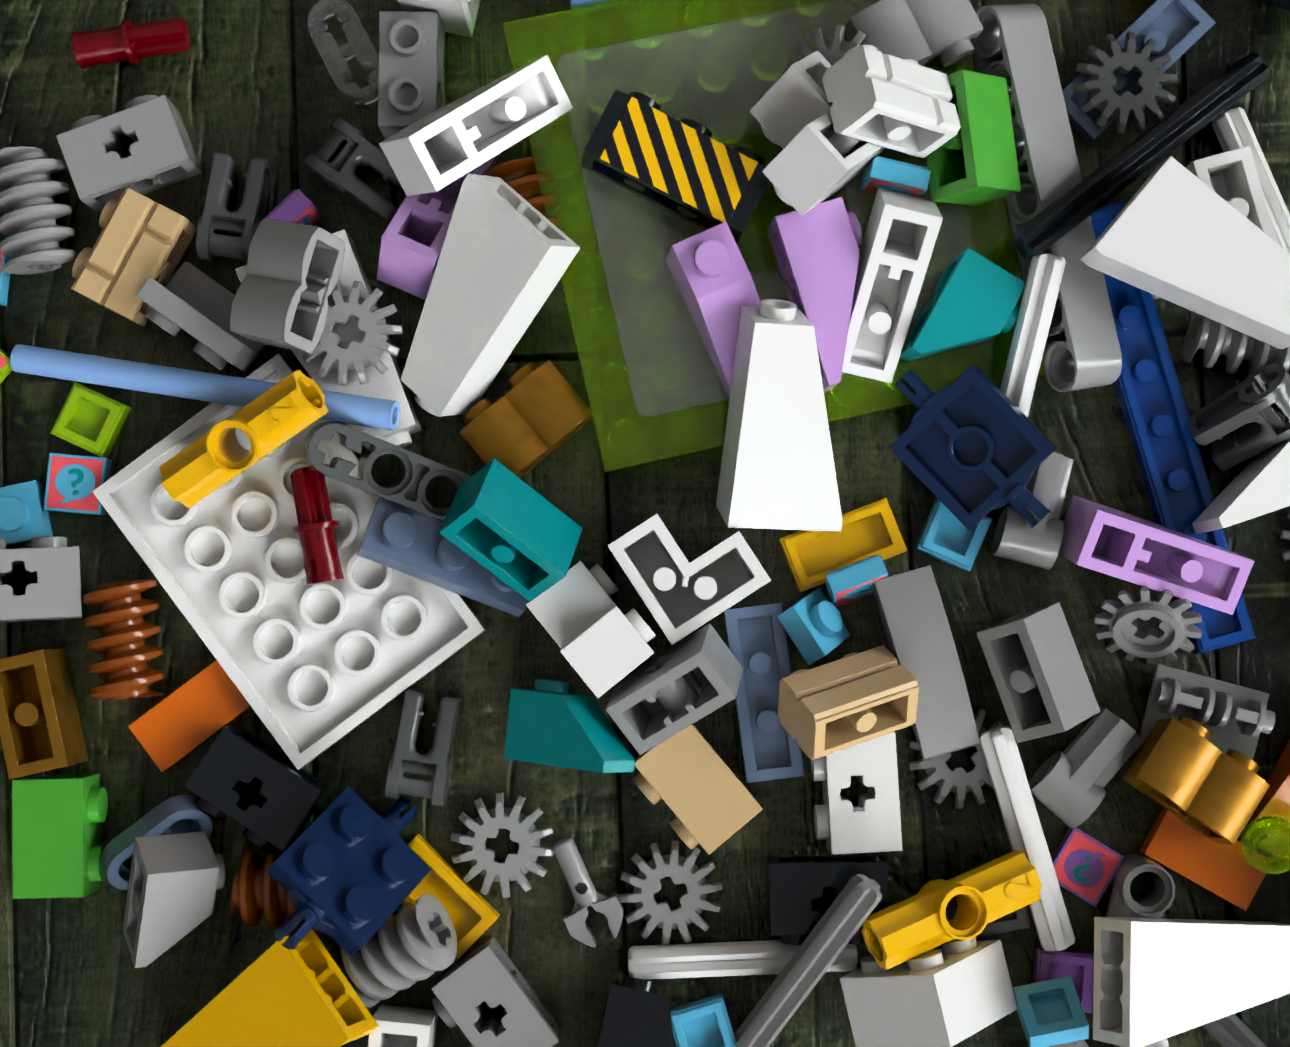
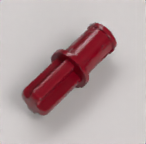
[72,18,191,69]
[290,466,344,585]

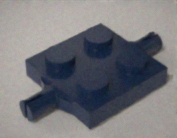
[889,365,1057,531]
[265,786,431,956]

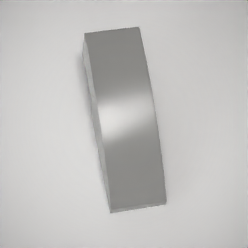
[872,565,980,760]

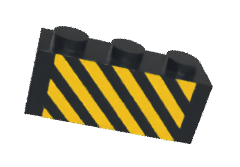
[581,89,769,244]

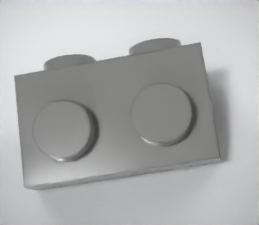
[136,262,266,373]

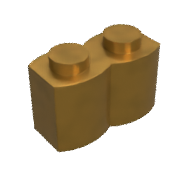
[459,360,593,478]
[1122,716,1270,845]

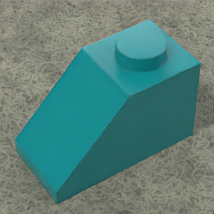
[900,248,1026,362]
[504,678,635,773]

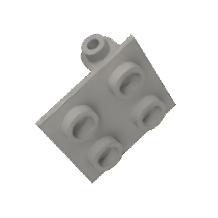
[1133,664,1276,760]

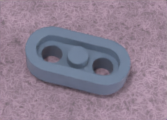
[102,795,213,890]

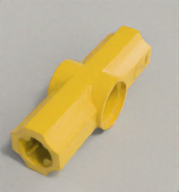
[158,370,329,508]
[861,850,1042,970]

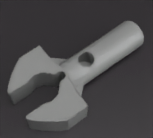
[553,837,623,948]

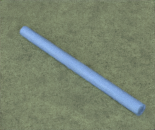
[10,344,400,430]

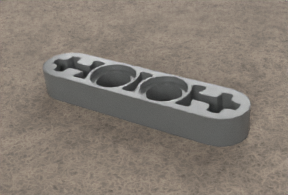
[304,421,472,521]

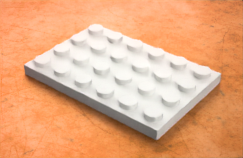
[92,353,487,770]

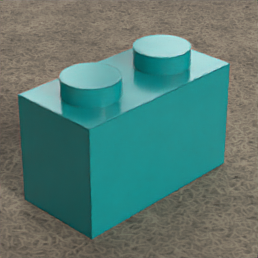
[439,458,583,602]

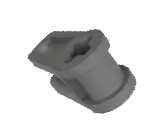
[302,116,405,224]
[196,152,273,265]
[1188,363,1290,471]
[385,689,461,807]

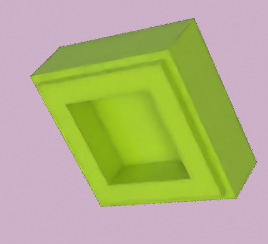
[50,382,132,458]

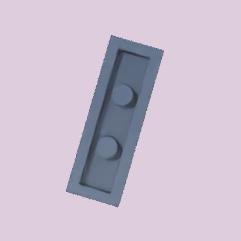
[1062,0,1216,145]
[356,497,528,617]
[723,603,805,783]

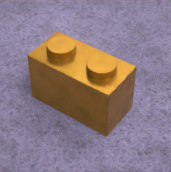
[0,648,89,780]

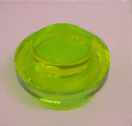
[1240,816,1290,874]

